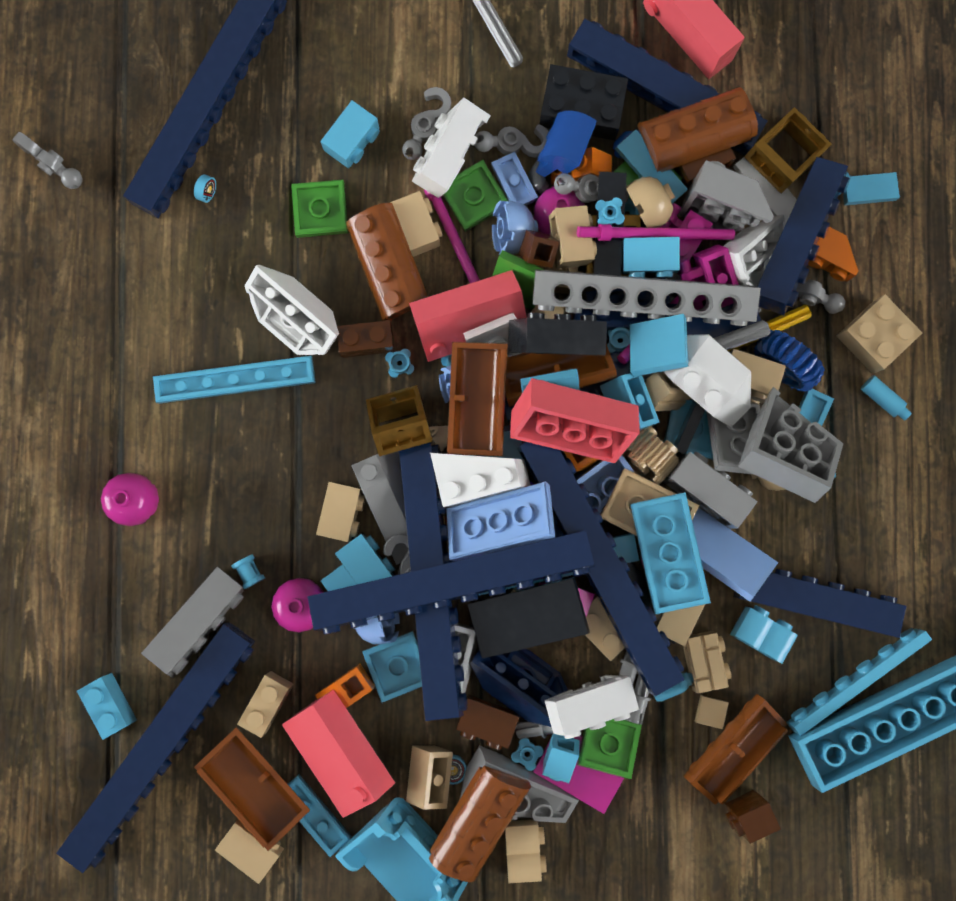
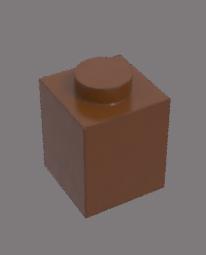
[518,230,560,268]

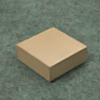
[695,695,729,729]

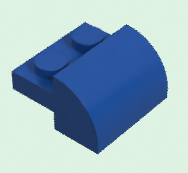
[536,111,597,177]

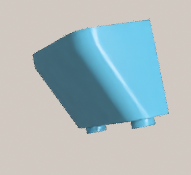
[335,797,468,901]

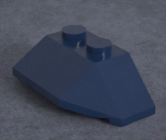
[470,648,568,727]

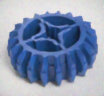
[754,330,825,392]

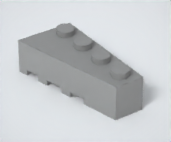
[141,567,244,678]

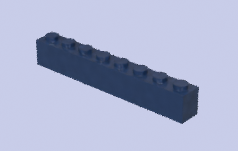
[567,18,768,156]

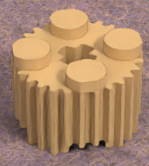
[622,426,679,485]

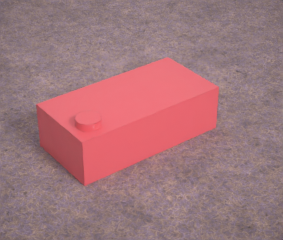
[643,0,745,80]
[409,270,527,362]
[510,378,640,463]
[282,689,395,818]

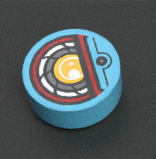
[194,174,216,203]
[450,755,467,785]

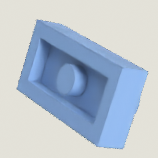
[491,151,538,206]

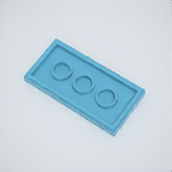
[630,492,711,614]

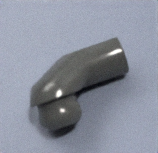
[528,161,550,194]

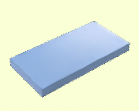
[446,481,555,562]
[692,508,778,602]

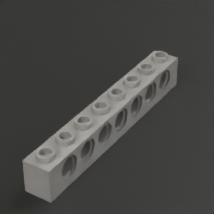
[533,269,761,326]

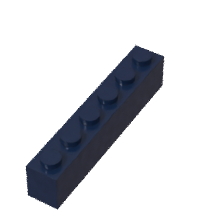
[757,157,850,315]
[733,569,906,638]

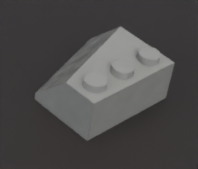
[678,160,774,232]
[738,387,843,503]

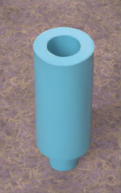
[861,375,912,420]

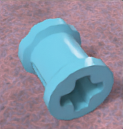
[231,554,265,589]

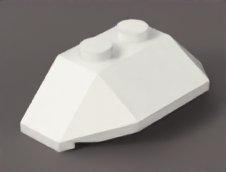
[724,215,786,287]
[244,265,339,355]
[663,334,751,427]

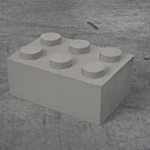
[663,452,758,529]

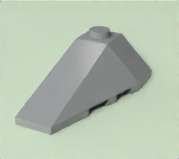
[351,451,407,565]
[459,745,579,823]

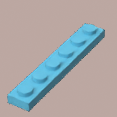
[786,628,932,736]

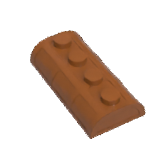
[637,87,758,172]
[346,203,428,321]
[447,342,508,456]
[506,344,617,408]
[684,694,788,805]
[194,727,310,851]
[429,766,531,882]

